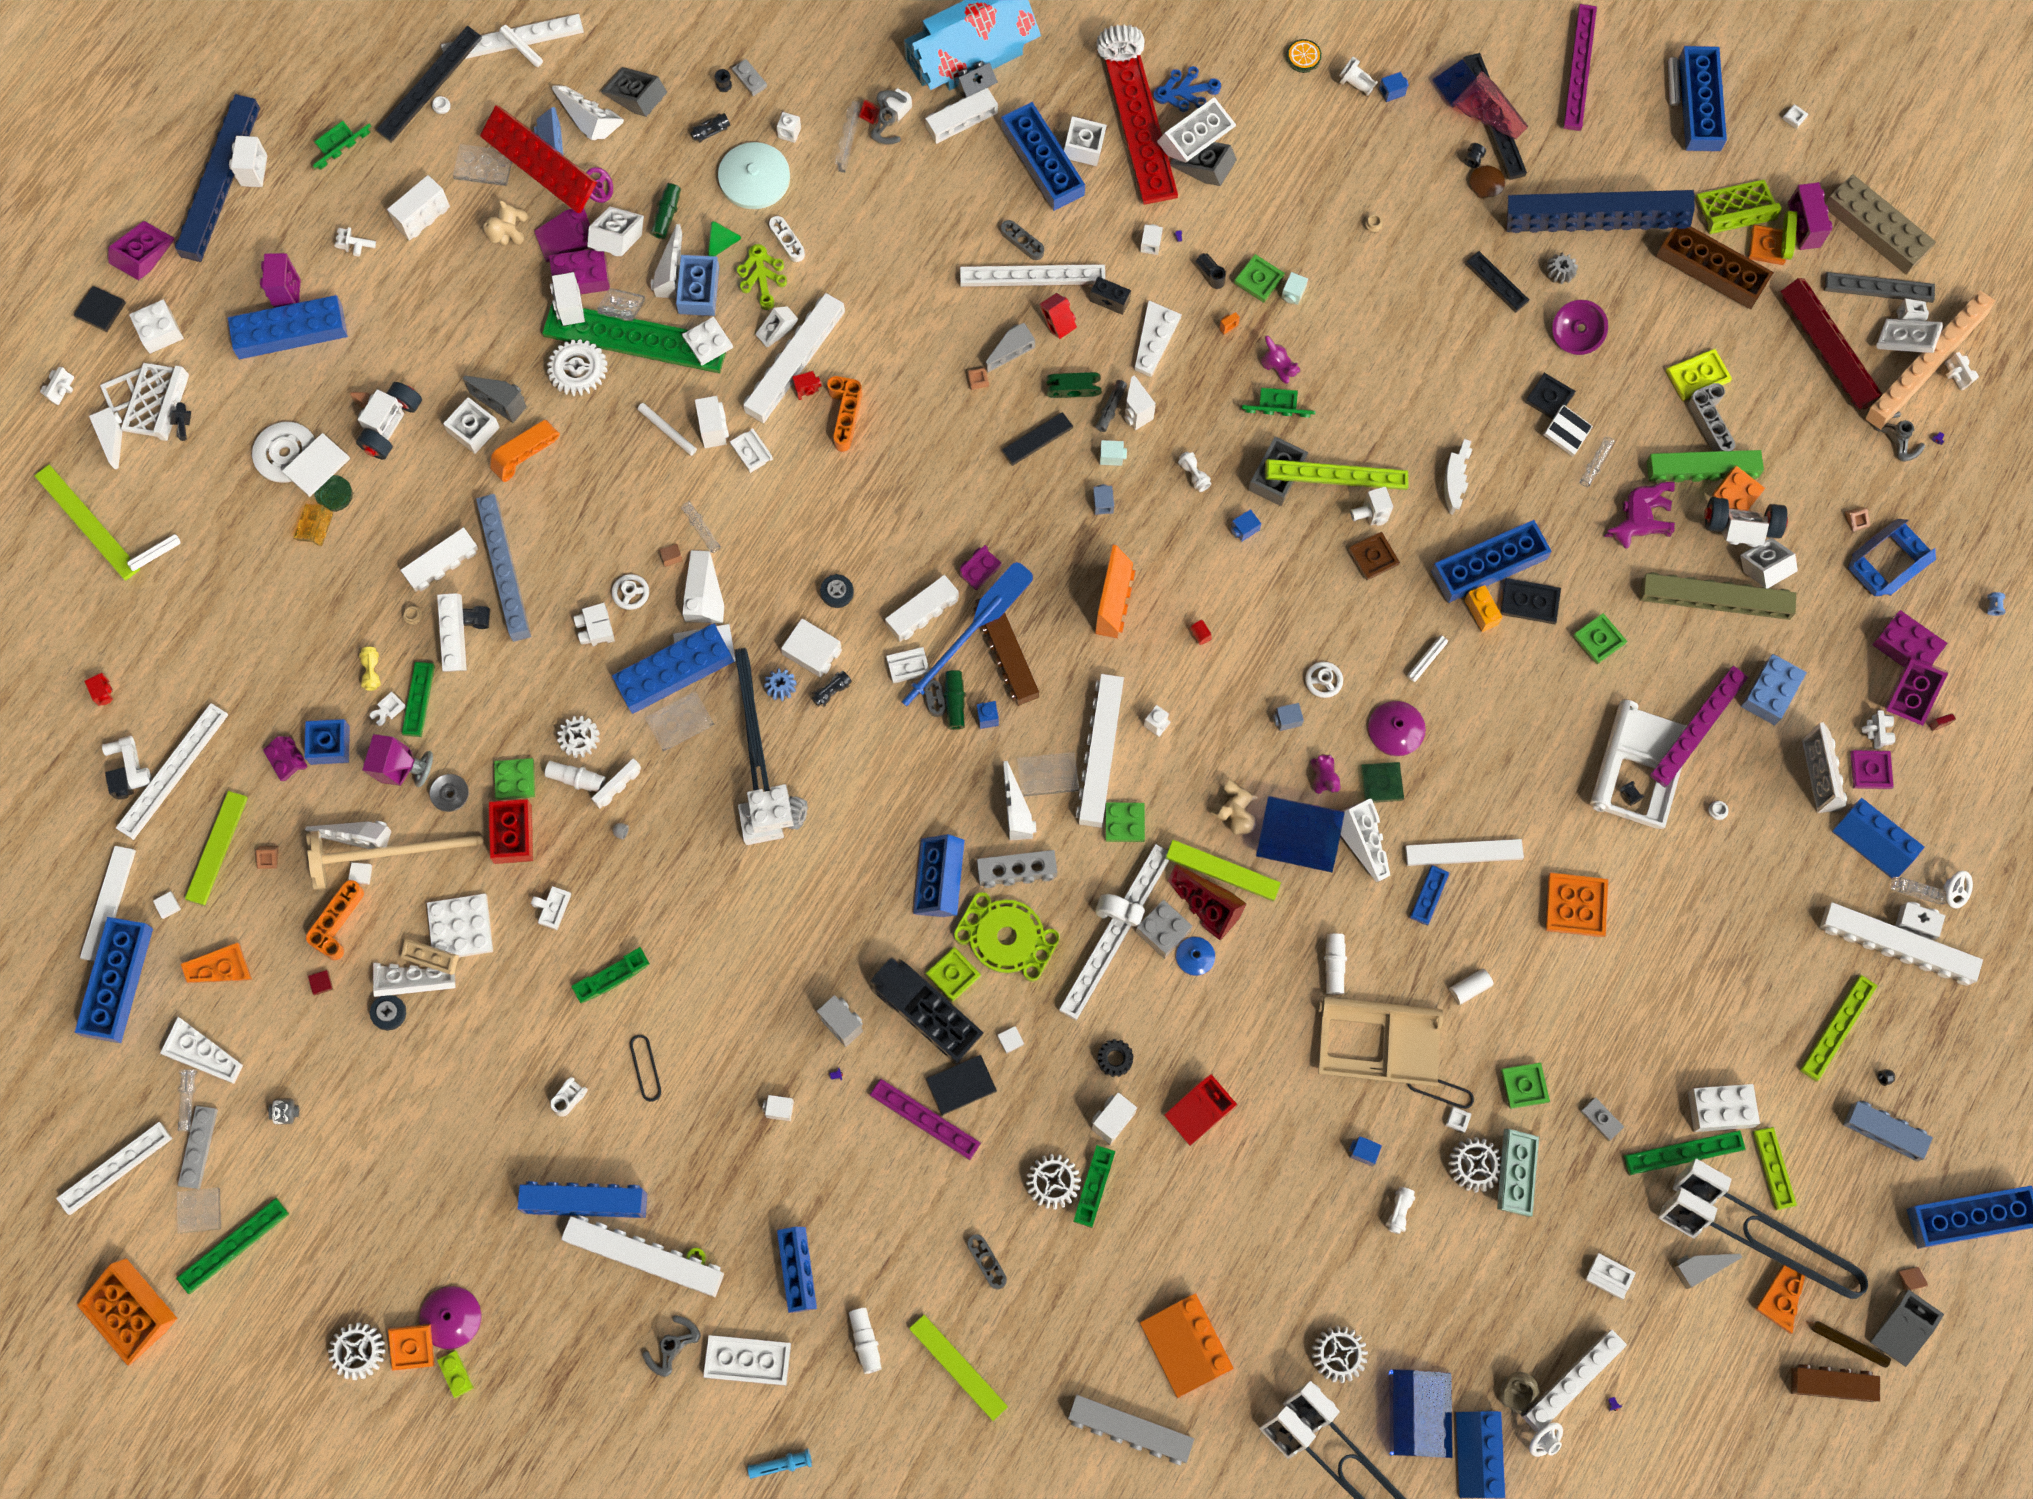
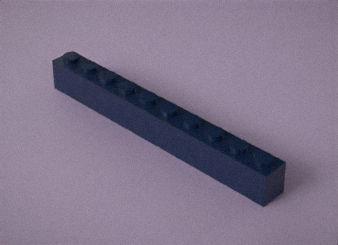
[175,94,260,262]

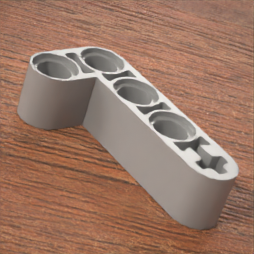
[1688,383,1735,452]

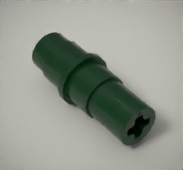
[650,183,681,239]
[943,670,966,730]

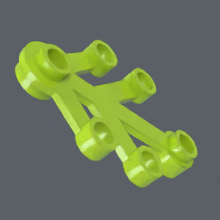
[737,244,787,310]

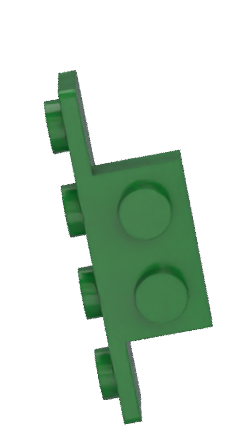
[312,121,372,171]
[1241,388,1315,418]

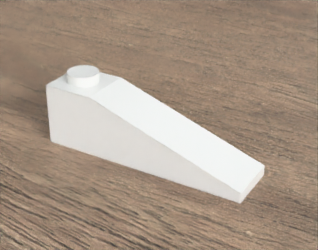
[552,85,624,140]
[1003,761,1036,840]
[305,821,391,849]

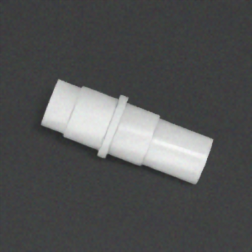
[545,761,606,792]
[1324,934,1347,995]
[849,1308,882,1374]

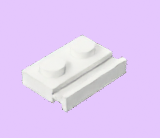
[730,428,773,473]
[886,647,929,684]
[1585,1253,1636,1300]

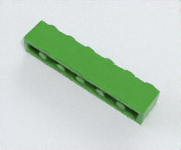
[1646,450,1764,483]

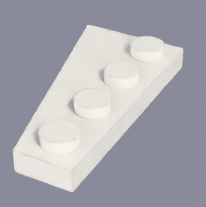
[1135,301,1182,377]
[373,963,455,997]
[160,1017,243,1084]

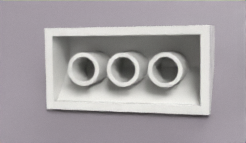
[1157,97,1236,163]

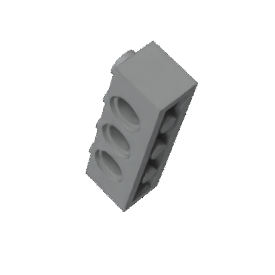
[977,850,1057,888]

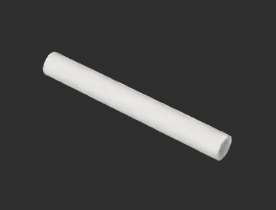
[638,403,697,456]

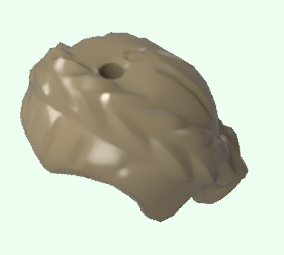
[1498,1371,1539,1414]

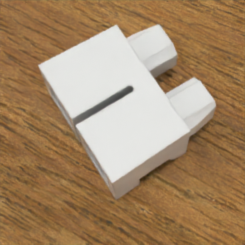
[574,603,615,646]

